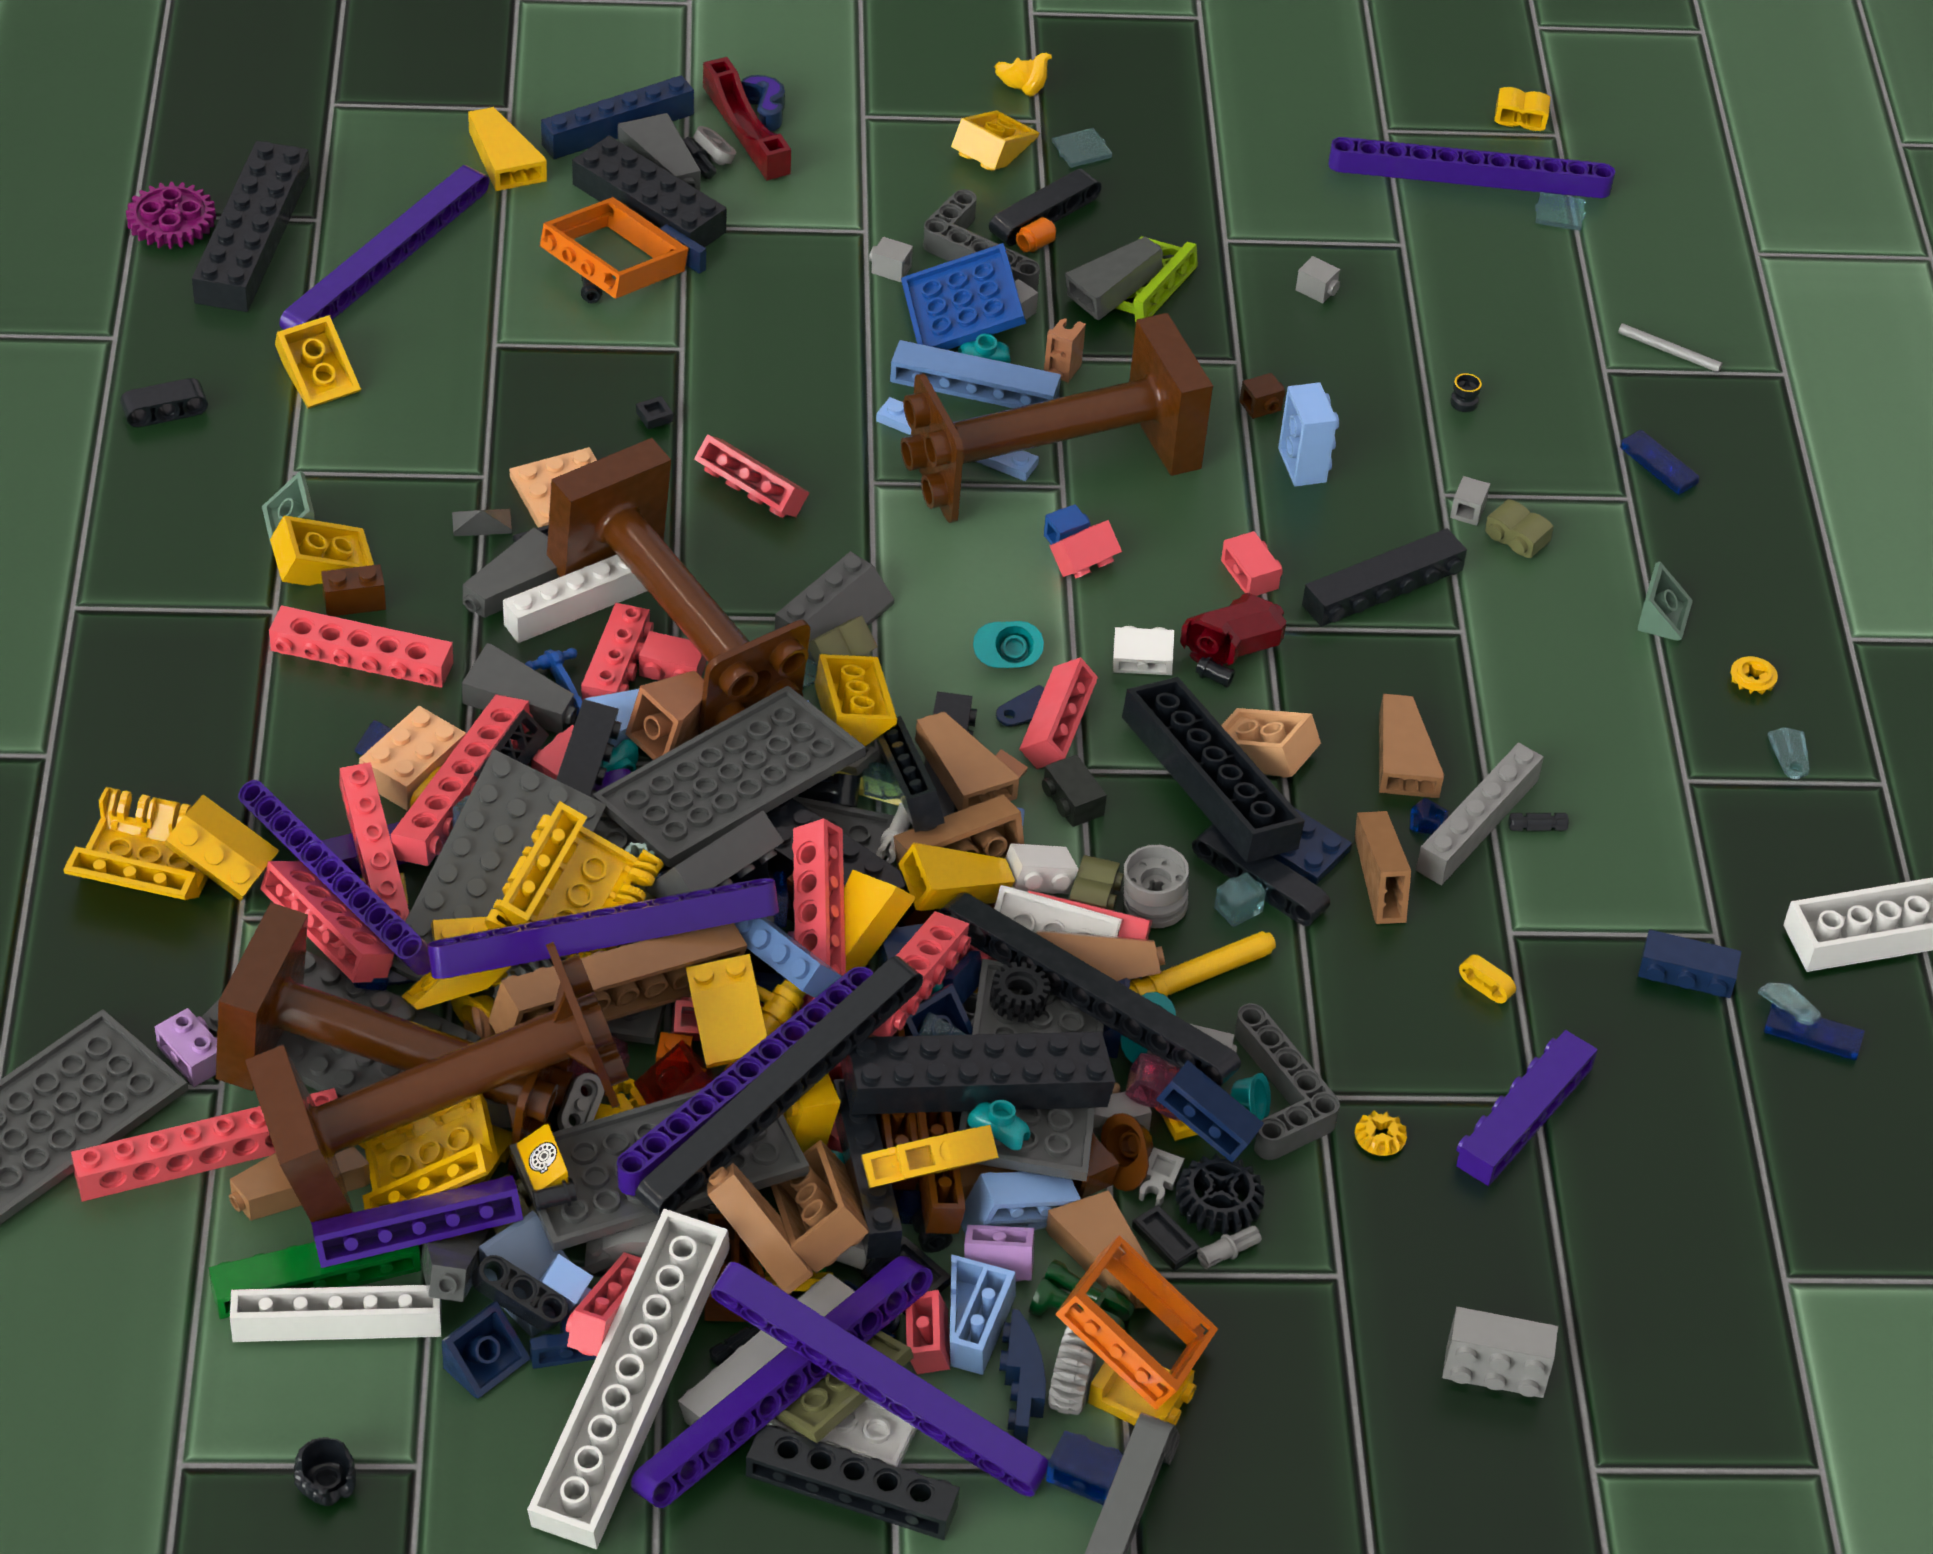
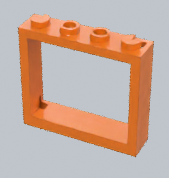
[540,197,689,299]
[1055,1235,1218,1410]

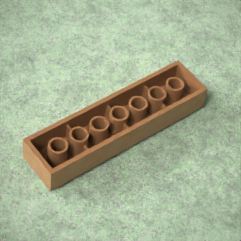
[489,923,748,1034]

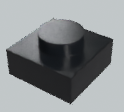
[636,396,674,429]

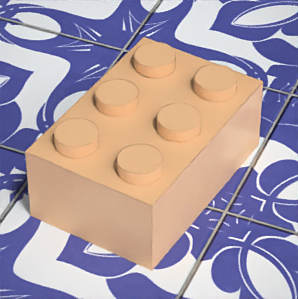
[359,706,466,811]

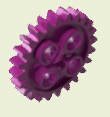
[126,182,216,249]

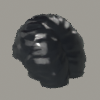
[294,1437,356,1506]

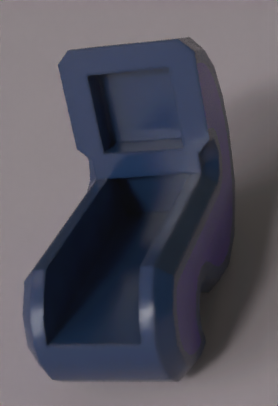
[741,75,785,132]

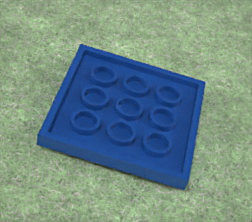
[901,243,1026,350]

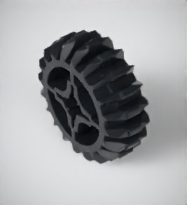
[1175,1153,1265,1236]

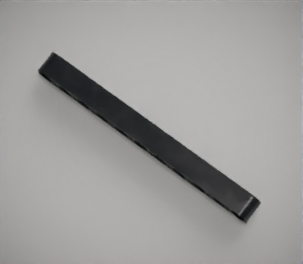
[939,892,1241,1087]
[635,956,923,1218]

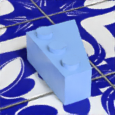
[961,1171,1081,1236]
[950,1254,1016,1375]

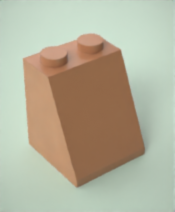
[625,671,704,760]

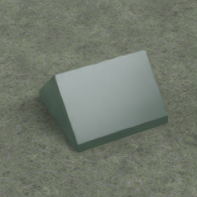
[262,471,315,546]
[1637,561,1693,641]

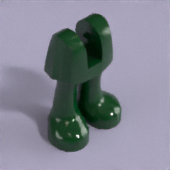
[1028,1259,1135,1329]

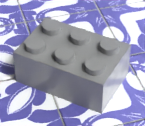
[1442,1306,1558,1398]

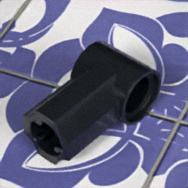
[798,773,861,807]

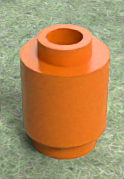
[1016,217,1056,252]

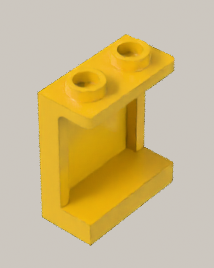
[1088,1362,1197,1426]

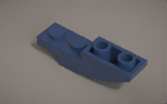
[999,1309,1046,1445]

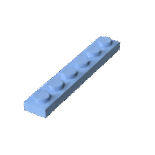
[876,397,1039,481]

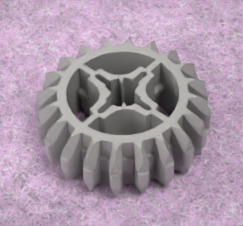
[1048,1326,1098,1415]

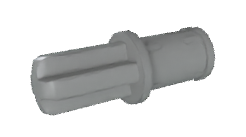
[1197,1226,1262,1269]

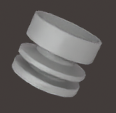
[1124,845,1189,928]

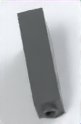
[618,113,701,191]
[1065,236,1163,320]
[463,527,559,618]
[462,643,577,734]
[419,1229,490,1302]

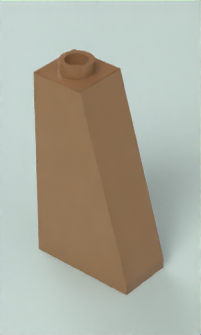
[1379,694,1444,798]
[915,712,1019,811]
[1355,811,1411,924]
[1036,930,1165,981]
[229,1146,371,1221]
[707,1163,813,1294]
[1046,1190,1151,1309]

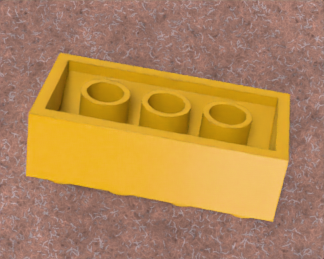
[815,654,897,746]

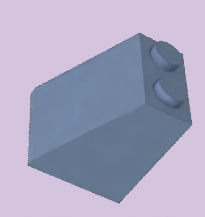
[479,1211,578,1338]

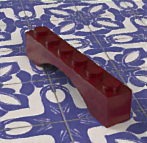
[703,57,791,181]

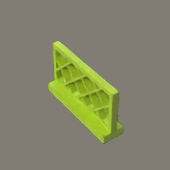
[1115,236,1198,322]

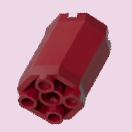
[1180,593,1287,666]

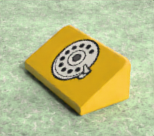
[516,1124,568,1190]

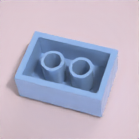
[1278,382,1339,487]

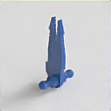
[525,648,583,716]

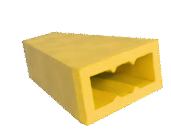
[468,107,547,191]
[898,842,1015,911]
[844,870,915,973]

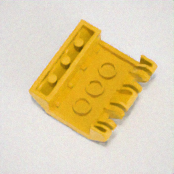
[64,787,208,900]
[499,801,664,958]
[358,1094,499,1210]

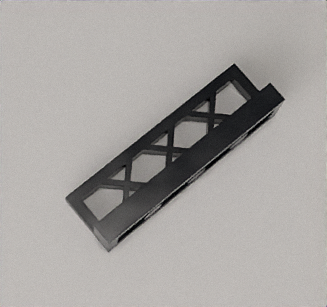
[474,709,549,778]

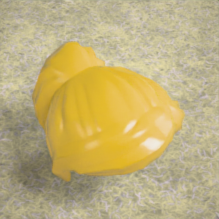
[994,53,1052,97]

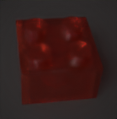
[634,1039,716,1104]

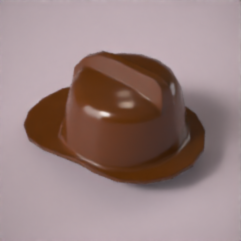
[1101,1113,1153,1191]

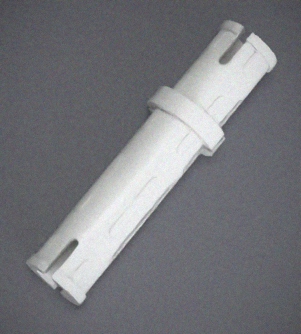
[876,802,911,864]

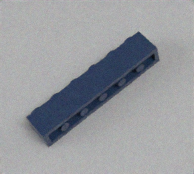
[541,75,694,160]

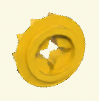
[1730,656,1778,695]
[1355,1110,1407,1156]

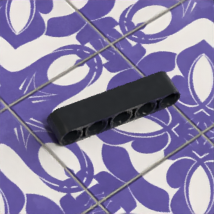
[989,169,1102,246]
[1192,824,1330,926]

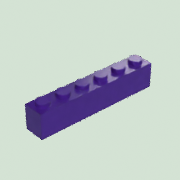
[1456,1030,1598,1187]
[311,1175,524,1268]

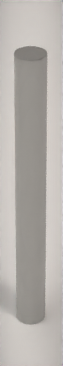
[1618,323,1722,373]

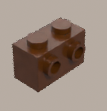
[321,564,386,616]

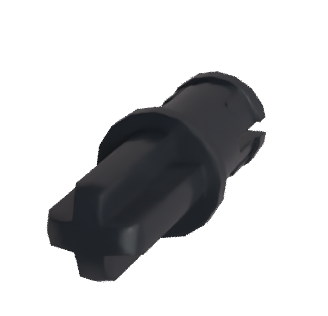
[683,137,716,179]

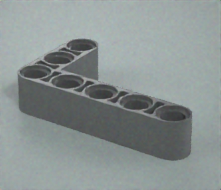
[923,189,1040,291]
[1235,1003,1340,1160]
[1085,1412,1180,1554]

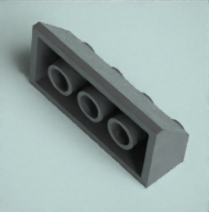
[775,551,894,665]
[645,810,784,898]

